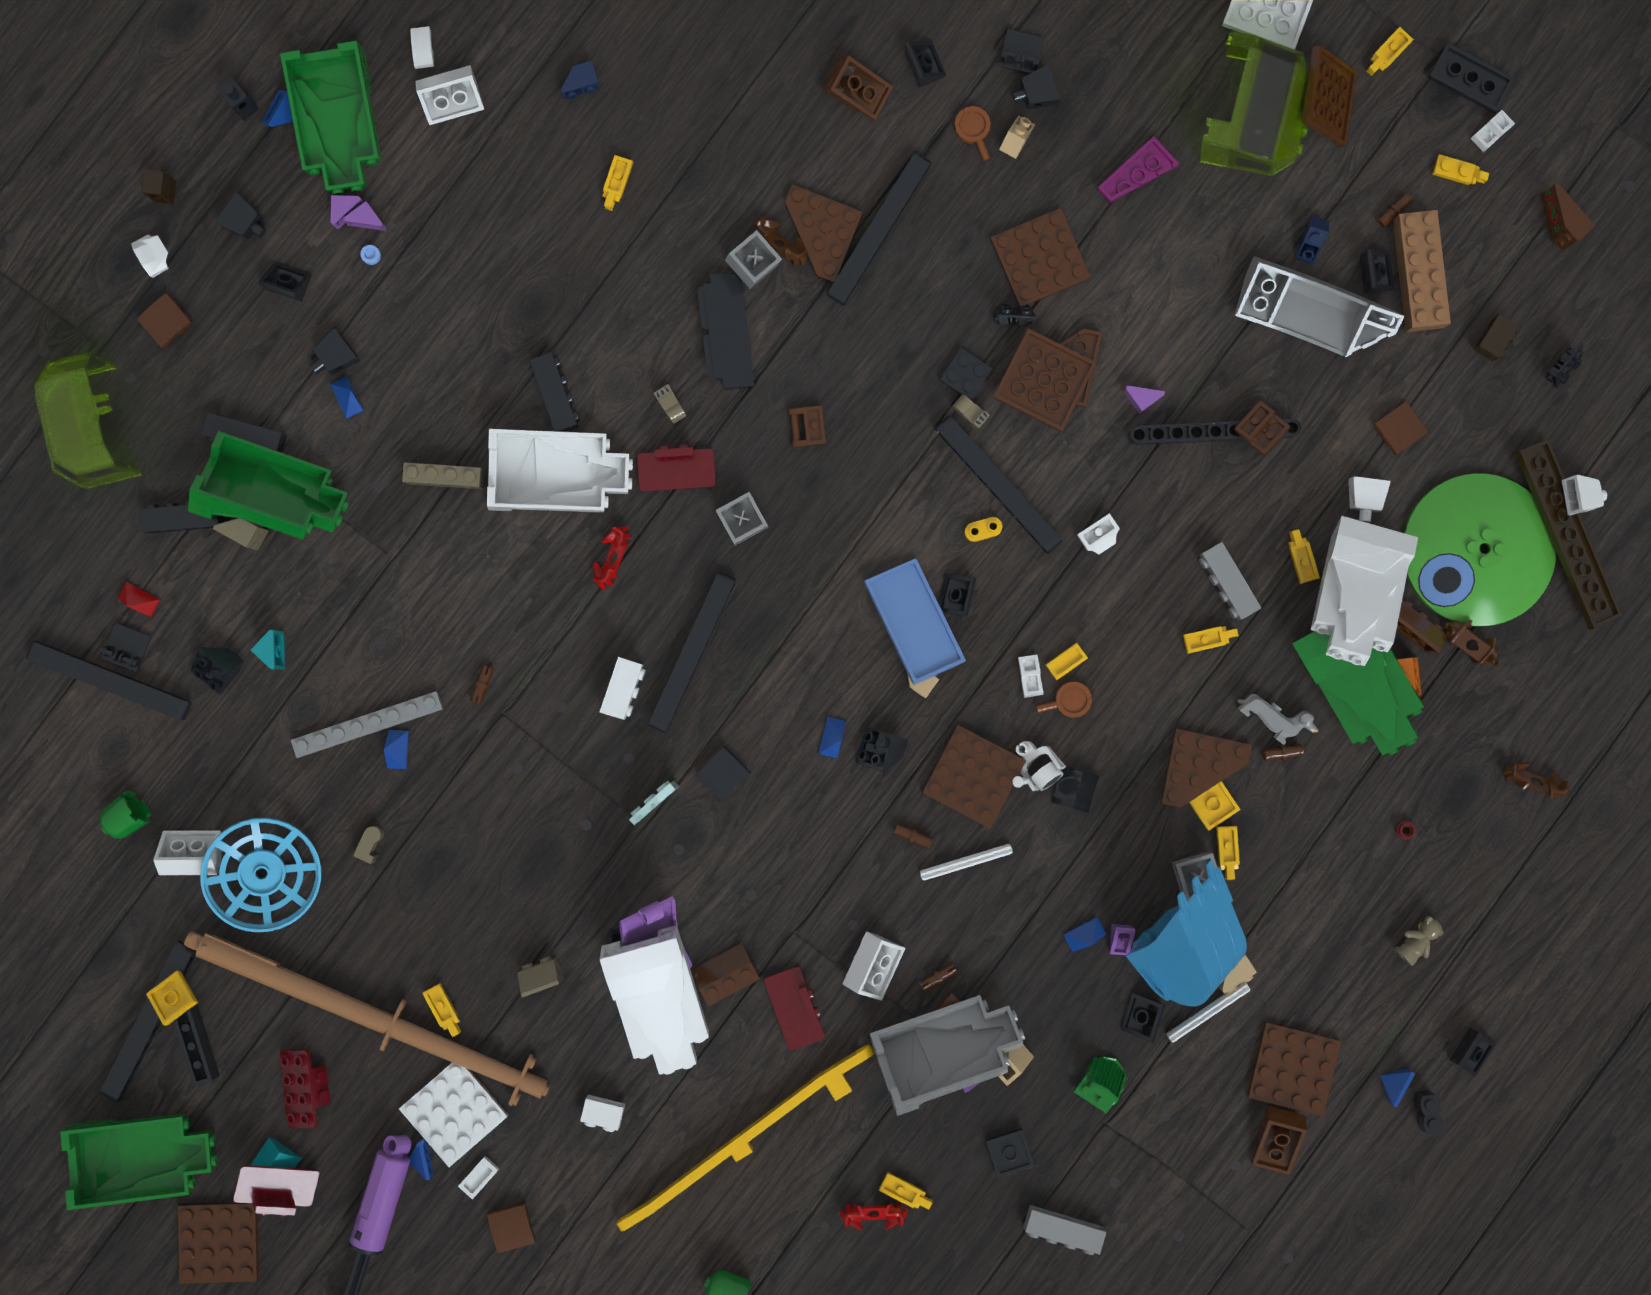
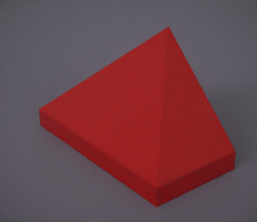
[117,582,161,617]

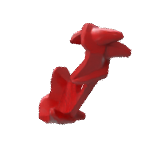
[593,526,631,590]
[839,1202,908,1230]

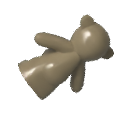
[1394,916,1444,966]

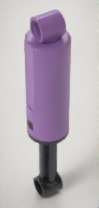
[343,1135,411,1295]

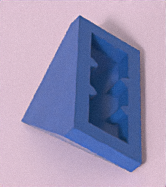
[261,90,293,127]
[330,376,364,419]
[819,717,846,758]
[384,730,409,769]
[1063,917,1106,952]
[1380,1068,1415,1108]
[409,1138,434,1180]

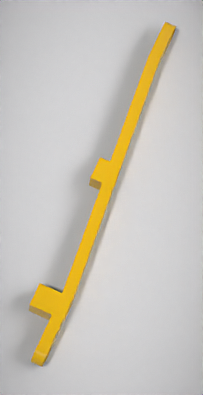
[616,1044,875,1232]

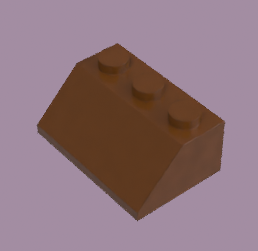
[1396,599,1447,654]
[692,942,760,1007]

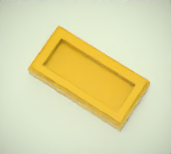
[1045,643,1088,680]

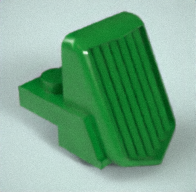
[1074,1056,1128,1113]

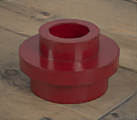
[1396,821,1416,840]

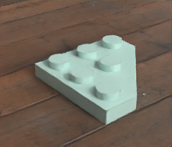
[629,781,679,825]

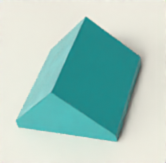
[251,630,285,670]
[251,1136,302,1168]

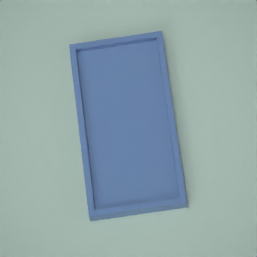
[864,558,966,685]

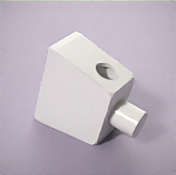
[1562,475,1607,515]
[1348,476,1390,522]

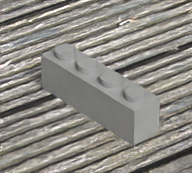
[1199,542,1261,620]
[1023,1205,1106,1255]

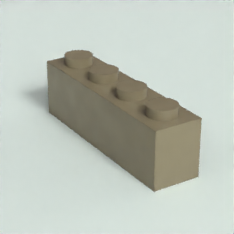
[402,463,485,489]

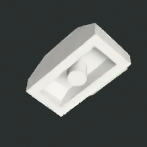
[131,235,169,278]
[1077,513,1120,555]

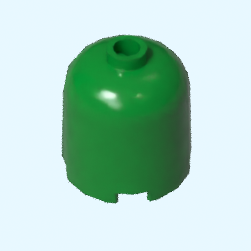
[99,790,151,839]
[703,1269,752,1295]

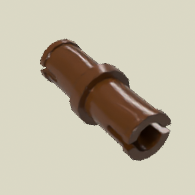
[1376,192,1413,228]
[470,665,494,705]
[1262,744,1304,761]
[893,823,933,849]
[919,962,958,992]

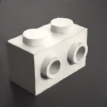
[580,1095,625,1132]

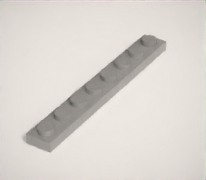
[291,691,444,758]

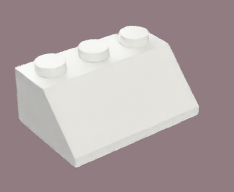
[416,65,484,125]
[600,657,646,720]
[153,831,221,875]
[843,931,905,1001]

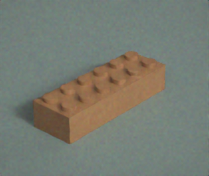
[1393,210,1451,332]

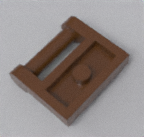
[788,405,826,448]

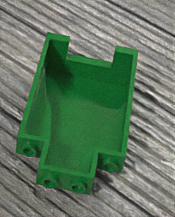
[280,41,382,195]
[188,431,349,540]
[1292,631,1425,756]
[60,1113,217,1210]

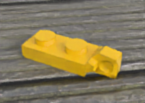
[1366,27,1414,76]
[1432,154,1489,185]
[603,155,633,211]
[1288,529,1320,584]
[1183,626,1239,654]
[1216,826,1240,880]
[423,983,461,1037]
[879,1171,933,1210]

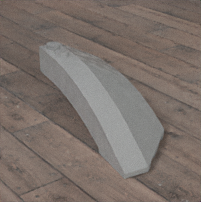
[1235,256,1405,357]

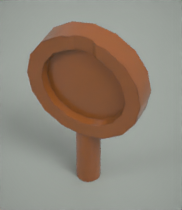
[954,106,991,161]
[1036,682,1092,718]

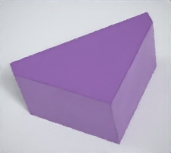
[330,195,364,229]
[344,201,386,231]
[1123,386,1165,414]
[1110,924,1135,955]

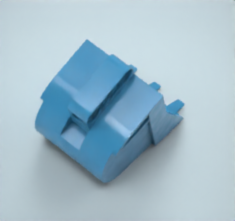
[1126,860,1247,1006]

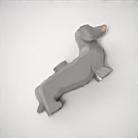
[1237,694,1319,745]

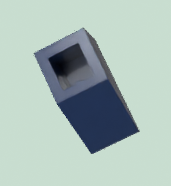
[561,60,600,100]
[1296,215,1329,264]

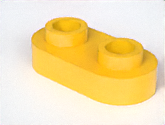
[964,517,1002,542]

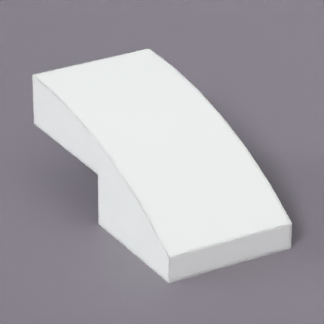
[411,26,434,69]
[1471,110,1515,152]
[1018,655,1043,698]

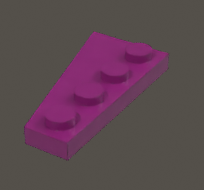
[1097,136,1180,203]

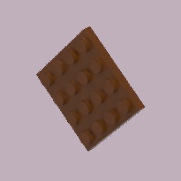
[1302,45,1357,147]
[990,208,1091,306]
[993,328,1097,432]
[923,725,1026,829]
[1247,1022,1341,1116]
[178,1202,259,1284]

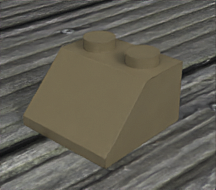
[212,518,269,550]
[517,956,564,997]

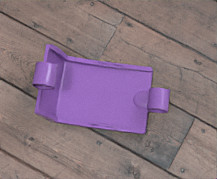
[620,896,692,968]

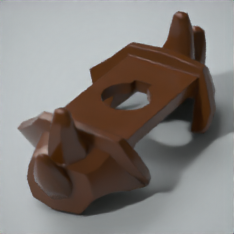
[751,216,808,267]
[1444,620,1500,666]
[1502,762,1569,799]

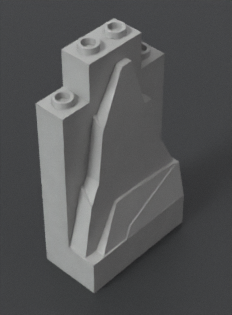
[870,995,1025,1116]

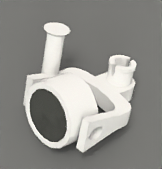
[1013,741,1066,791]

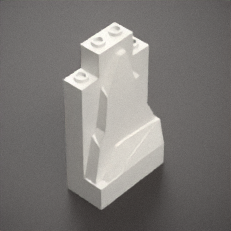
[487,429,633,512]
[1311,516,1418,666]
[600,925,709,1075]

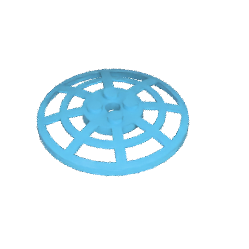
[200,818,321,932]

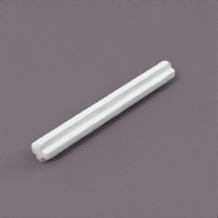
[920,844,1013,881]
[1167,982,1250,1042]

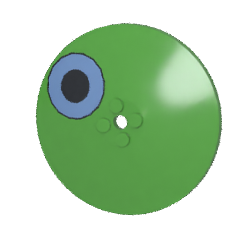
[1403,473,1556,626]

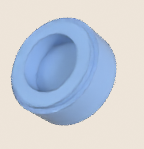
[361,245,381,265]

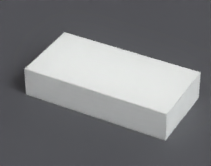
[458,1156,500,1199]

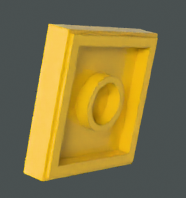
[1189,781,1241,831]
[146,970,198,1026]

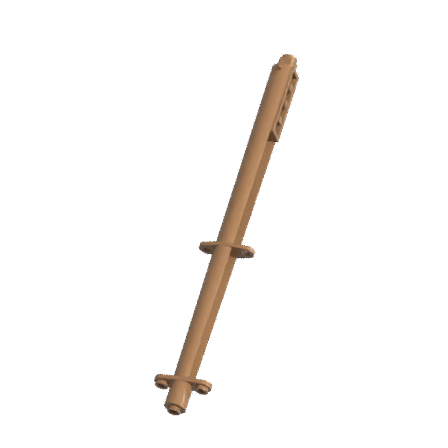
[184,931,550,1106]

